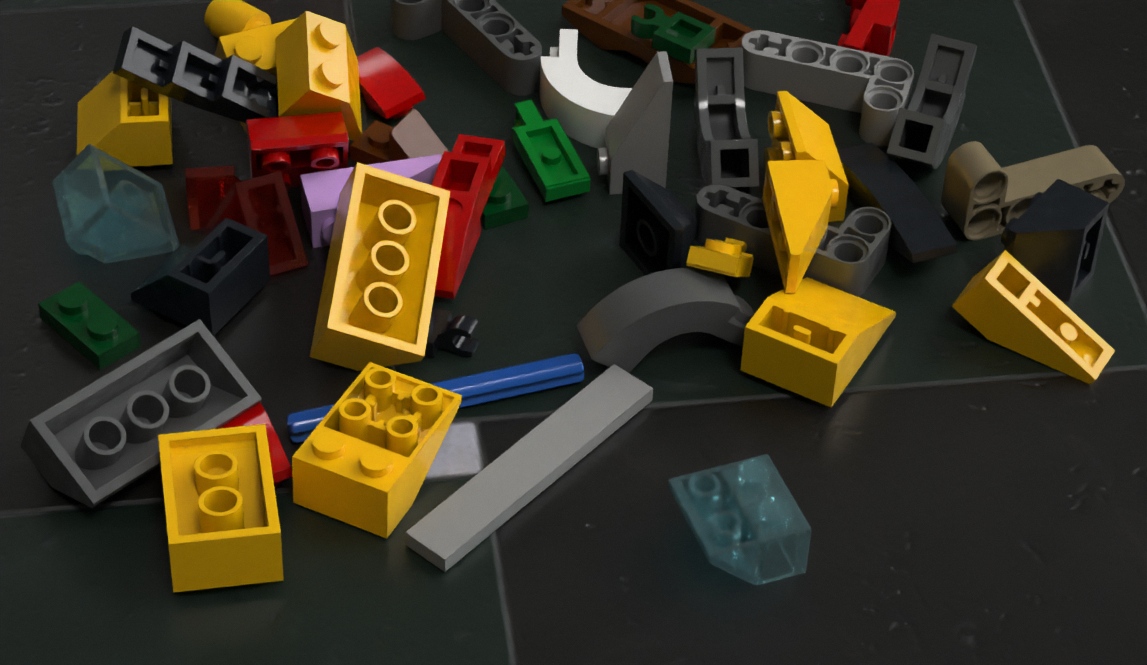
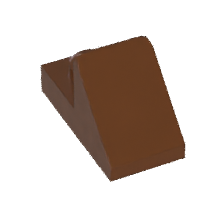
[350,108,449,165]

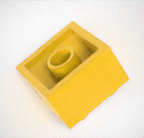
[275,11,362,141]

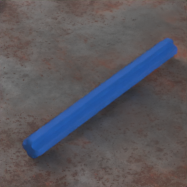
[286,353,584,444]

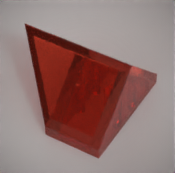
[185,165,286,230]
[203,171,308,276]

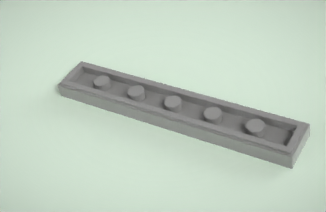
[405,364,653,572]

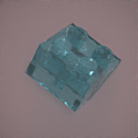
[668,454,812,586]

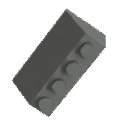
[20,319,262,508]

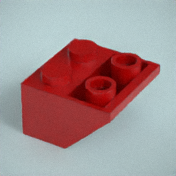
[246,112,349,194]

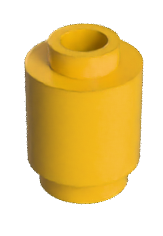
[204,0,271,39]

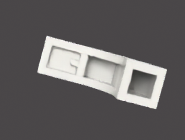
[540,29,632,148]

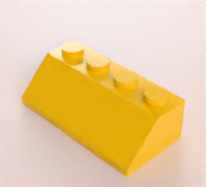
[310,162,450,371]

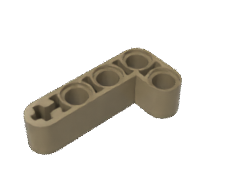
[941,141,1125,241]

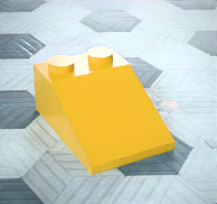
[158,424,284,593]

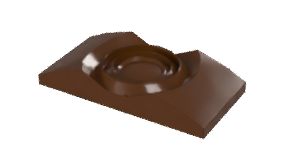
[561,0,756,84]

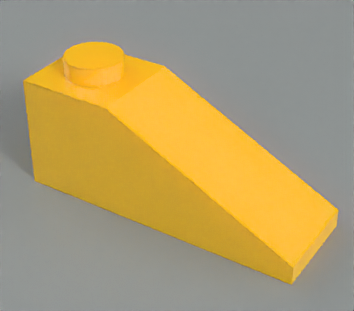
[762,160,839,293]
[952,250,1115,384]

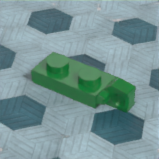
[511,99,591,202]

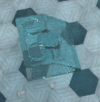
[52,144,180,264]

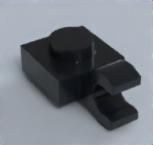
[425,307,479,358]

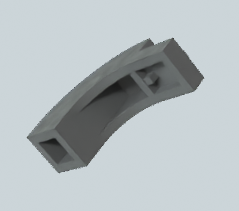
[887,34,977,169]
[693,47,759,187]
[576,268,754,373]

